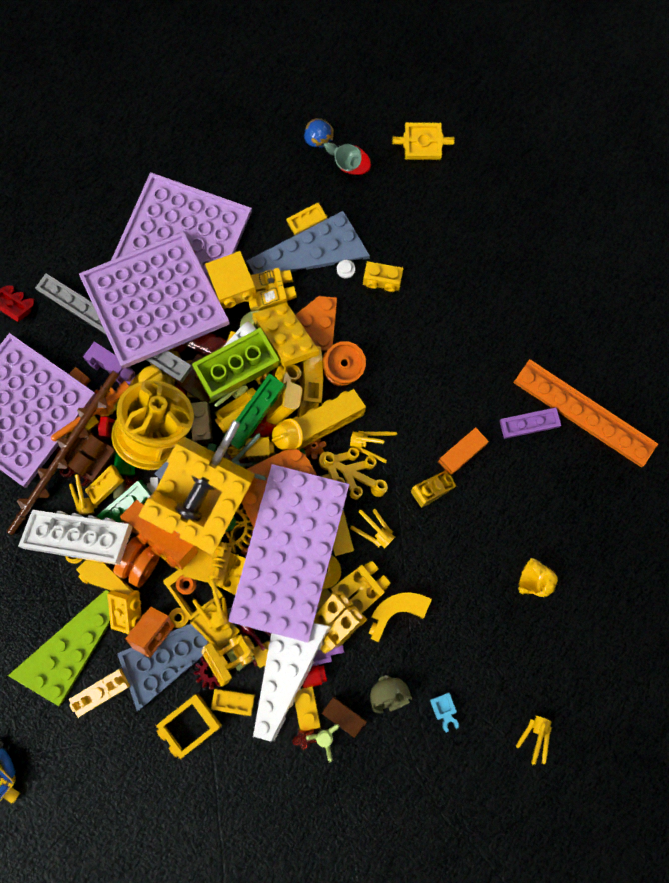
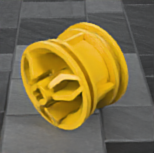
[112,381,194,470]

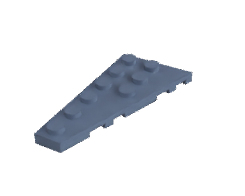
[247,211,370,274]
[117,608,237,711]

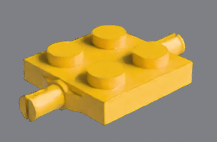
[393,123,454,160]

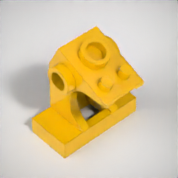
[201,635,255,687]

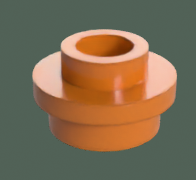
[176,575,196,595]

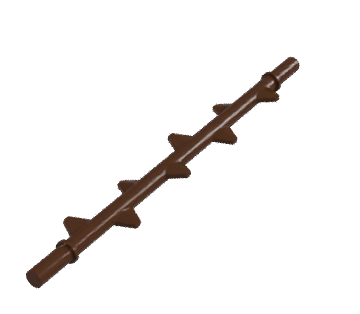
[7,370,120,535]

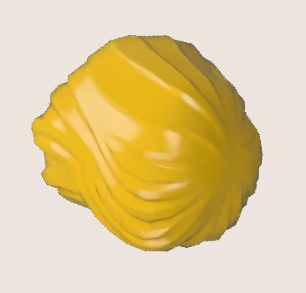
[518,558,558,597]

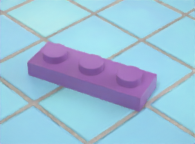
[500,408,561,439]

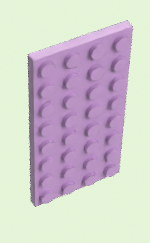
[228,464,349,643]

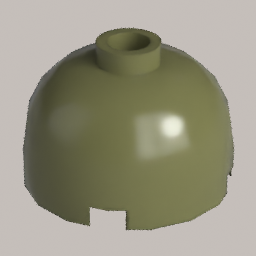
[370,675,412,713]

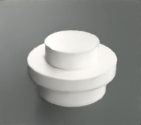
[337,260,355,278]

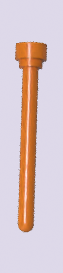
[51,381,130,442]

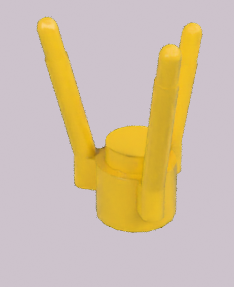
[350,431,397,463]
[69,474,100,515]
[350,509,395,548]
[193,579,230,632]
[516,716,552,765]

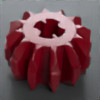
[194,657,229,689]

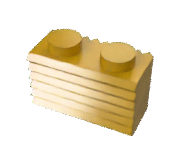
[245,437,276,463]

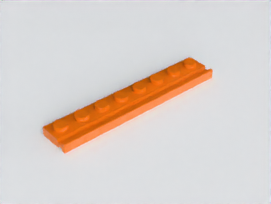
[513,359,658,468]

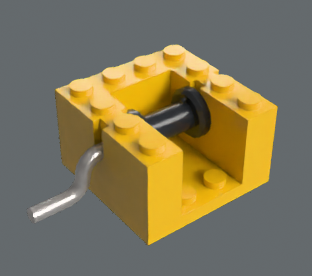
[139,420,255,555]

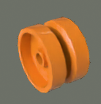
[322,341,366,386]
[113,536,160,588]

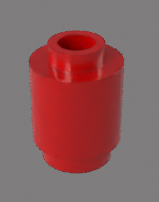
[303,665,327,689]

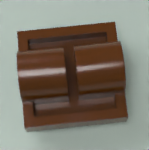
[65,428,116,482]

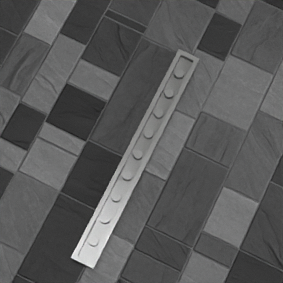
[35,274,193,383]

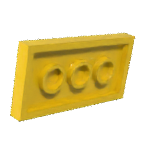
[252,303,319,367]

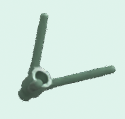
[232,433,267,480]

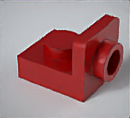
[98,417,116,440]

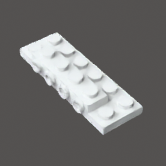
[19,510,132,565]

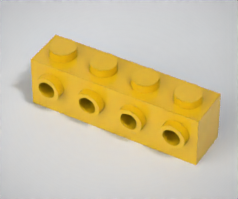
[293,389,366,450]

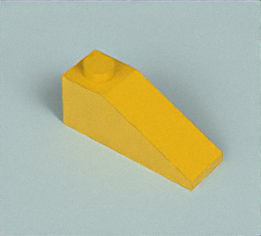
[76,559,134,595]

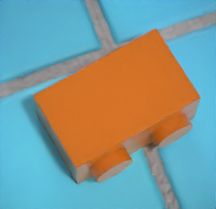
[125,607,175,658]

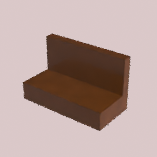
[322,696,367,738]

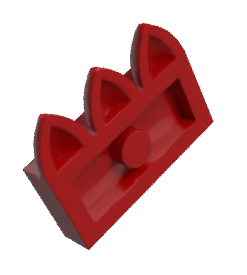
[0,286,34,322]

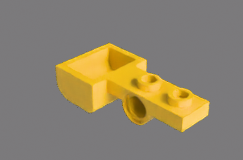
[266,362,302,425]

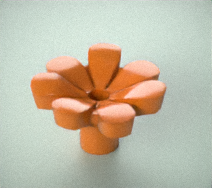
[304,438,327,460]

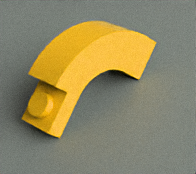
[369,593,432,642]

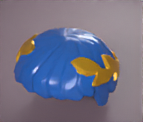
[304,119,333,148]

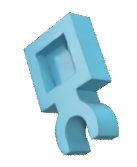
[430,693,459,732]

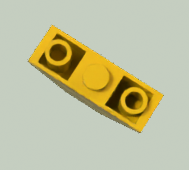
[411,471,456,508]

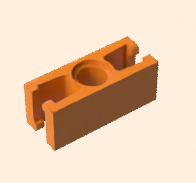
[438,427,489,476]

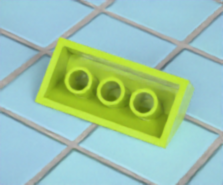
[192,327,280,402]

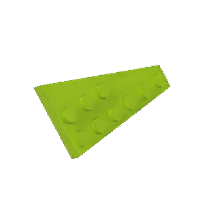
[8,590,110,706]

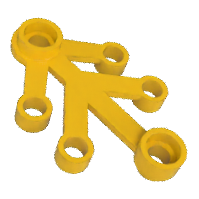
[319,447,388,499]

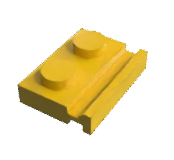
[191,602,240,651]

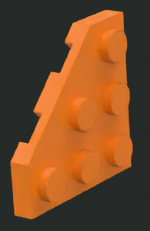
[295,296,337,353]

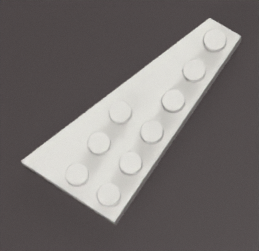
[253,623,332,741]

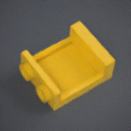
[205,251,257,309]

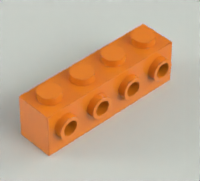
[120,500,198,570]

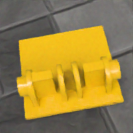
[183,543,232,586]

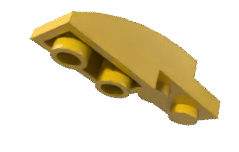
[297,346,323,417]

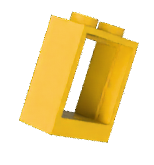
[214,388,270,433]
[163,566,225,620]
[156,693,222,759]

